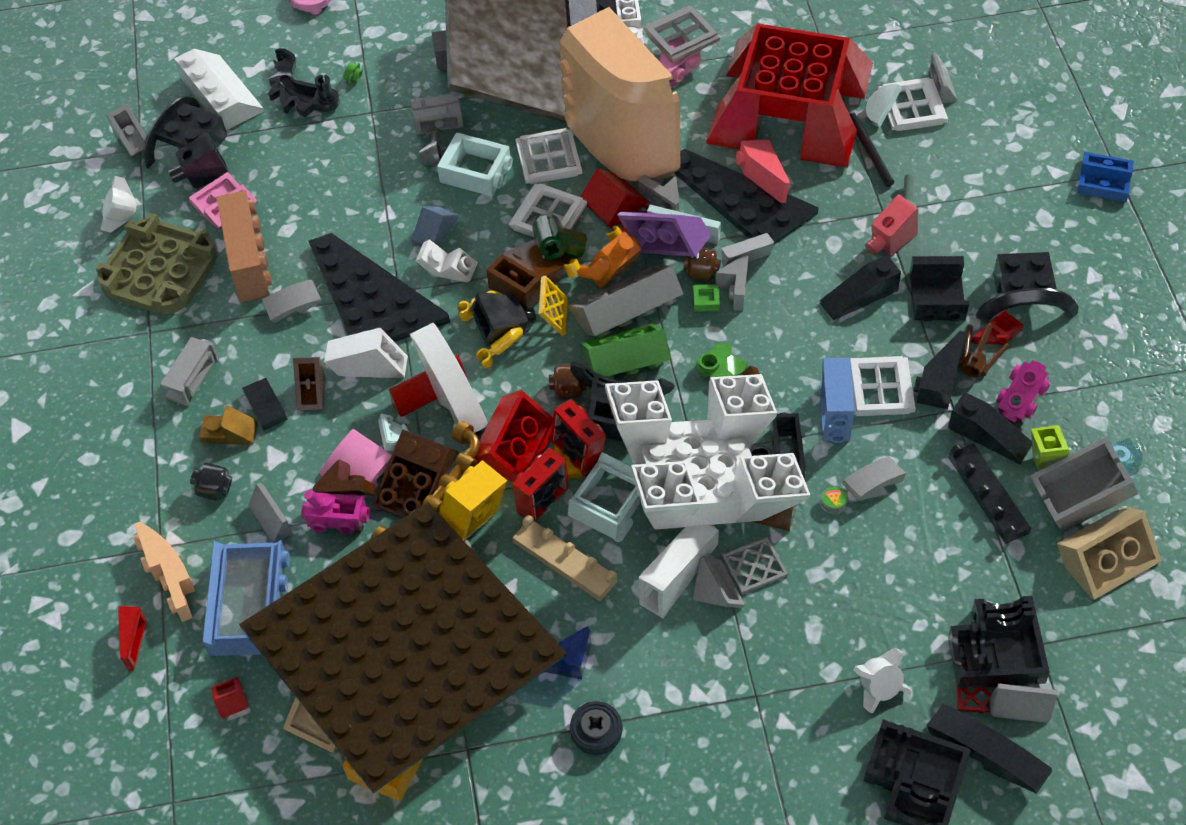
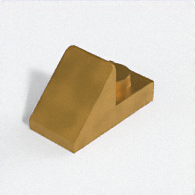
[199,406,258,445]

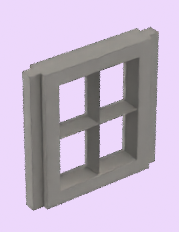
[643,5,720,63]

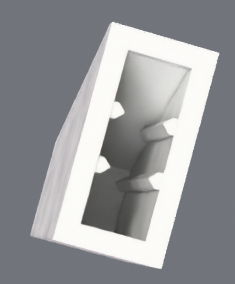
[324,328,408,378]

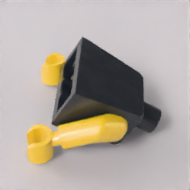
[457,290,536,368]

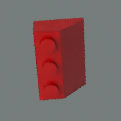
[474,390,553,482]

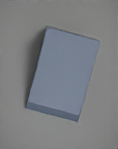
[412,206,459,247]

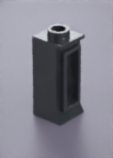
[770,412,806,478]

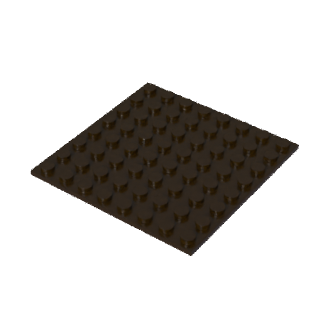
[239,503,567,793]

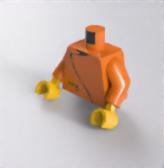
[564,226,641,289]

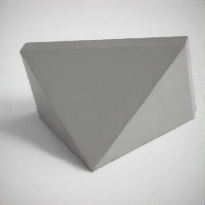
[693,557,745,608]

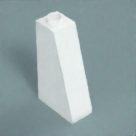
[639,525,719,618]

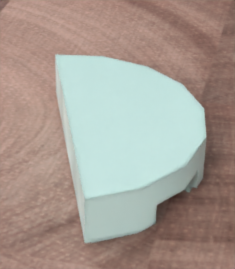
[866,84,902,128]
[378,414,409,451]

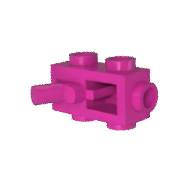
[996,360,1051,424]
[301,489,370,534]

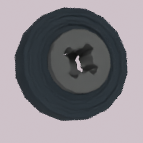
[569,701,623,755]

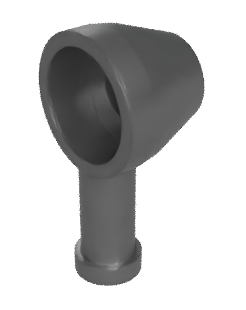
[419,129,443,166]

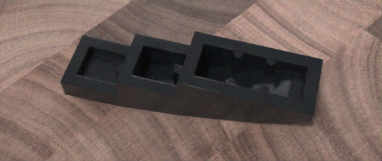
[927,704,1052,794]

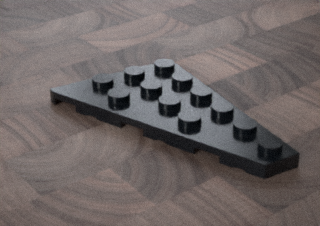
[308,233,450,342]

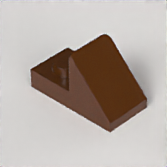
[313,459,374,496]

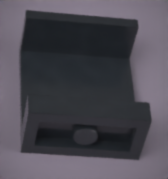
[909,256,969,321]

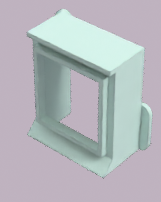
[568,452,641,542]

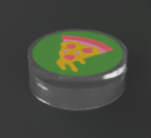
[820,486,848,514]

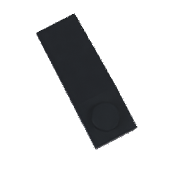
[820,255,901,321]
[913,331,965,409]
[948,392,1032,465]

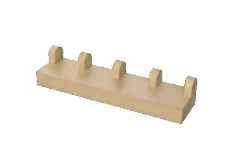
[512,515,617,601]

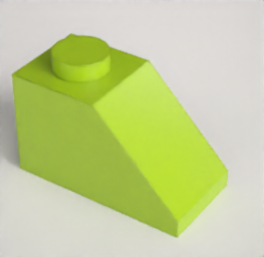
[1031,425,1069,470]

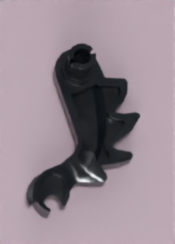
[268,48,340,117]

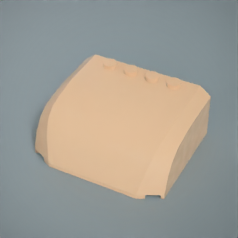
[559,7,680,182]

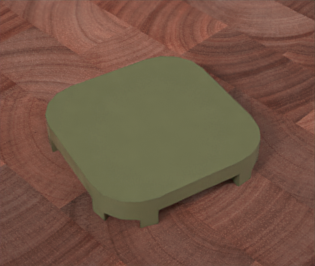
[96,214,217,314]

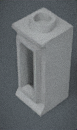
[160,337,219,407]

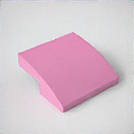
[189,172,258,229]
[319,429,392,499]

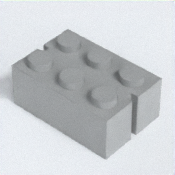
[1030,436,1138,533]

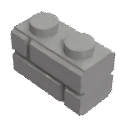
[411,93,463,135]

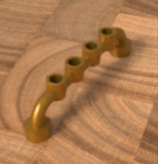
[371,420,480,539]

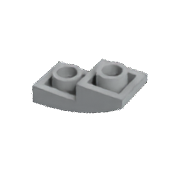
[262,279,322,323]
[842,457,906,501]

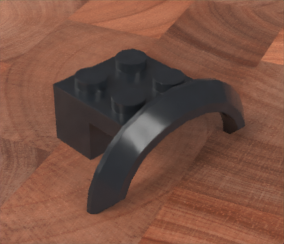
[144,96,227,169]
[975,252,1079,320]
[570,361,675,441]

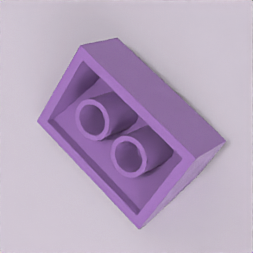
[618,212,711,257]

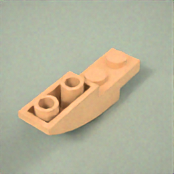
[133,522,195,622]

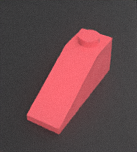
[736,140,790,203]

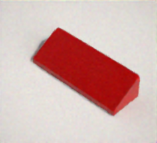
[388,355,468,417]

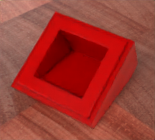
[211,677,248,718]

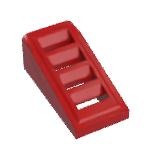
[118,606,147,671]

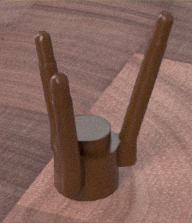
[959,324,1009,378]

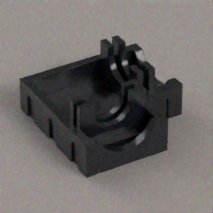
[948,596,1050,689]
[863,719,971,825]

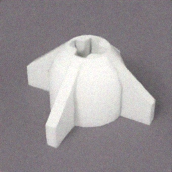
[100,176,137,233]
[853,648,912,713]

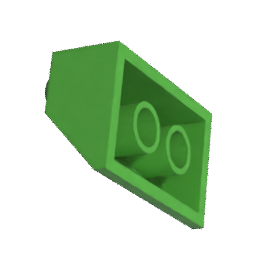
[579,324,671,379]

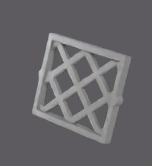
[722,537,788,595]

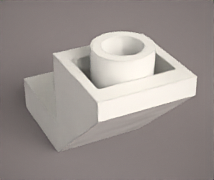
[416,239,478,283]

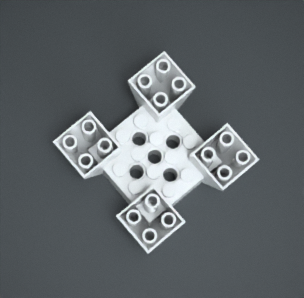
[605,374,810,530]

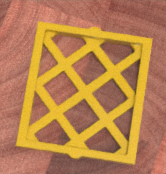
[539,276,568,336]

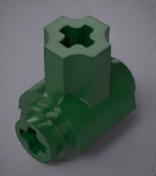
[532,214,587,260]

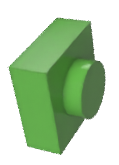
[693,284,720,311]

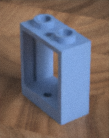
[820,358,855,443]

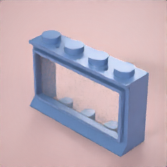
[203,540,290,656]

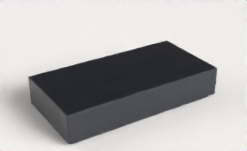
[242,378,288,431]

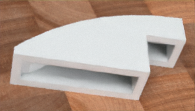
[410,323,488,433]

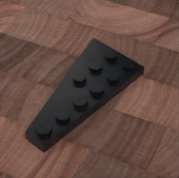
[674,149,819,244]

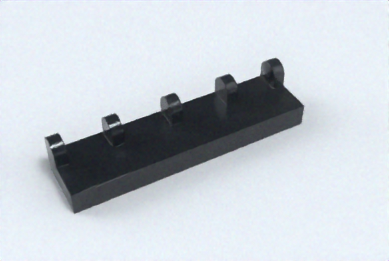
[949,443,1031,544]

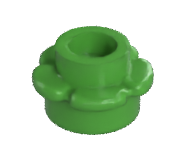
[343,62,363,84]

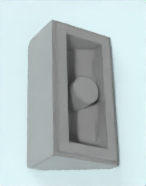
[929,53,957,103]
[721,233,774,267]
[249,482,291,543]
[990,684,1058,723]

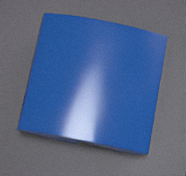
[1077,152,1134,202]

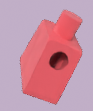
[865,194,918,255]

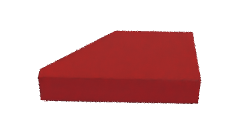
[971,310,1024,345]

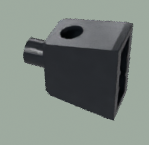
[168,132,230,188]

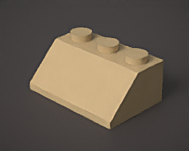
[1057,506,1162,600]

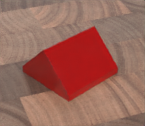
[580,168,648,227]

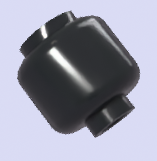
[190,463,233,501]

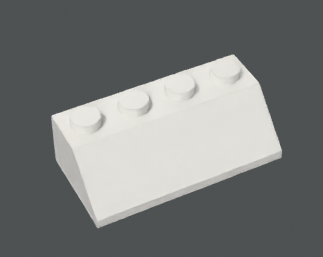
[174,49,264,131]

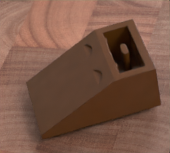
[486,239,571,309]
[372,429,460,518]

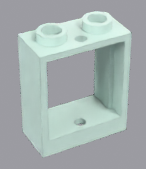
[437,132,513,197]

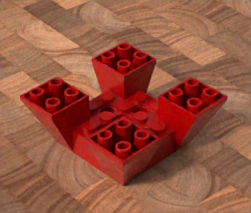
[706,23,873,168]

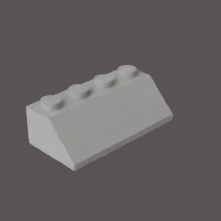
[567,264,683,338]

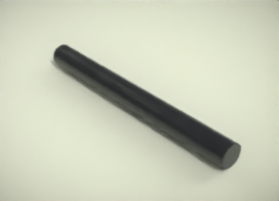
[849,112,895,187]

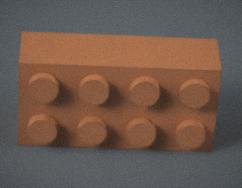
[217,190,272,303]

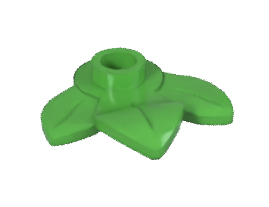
[696,343,748,377]

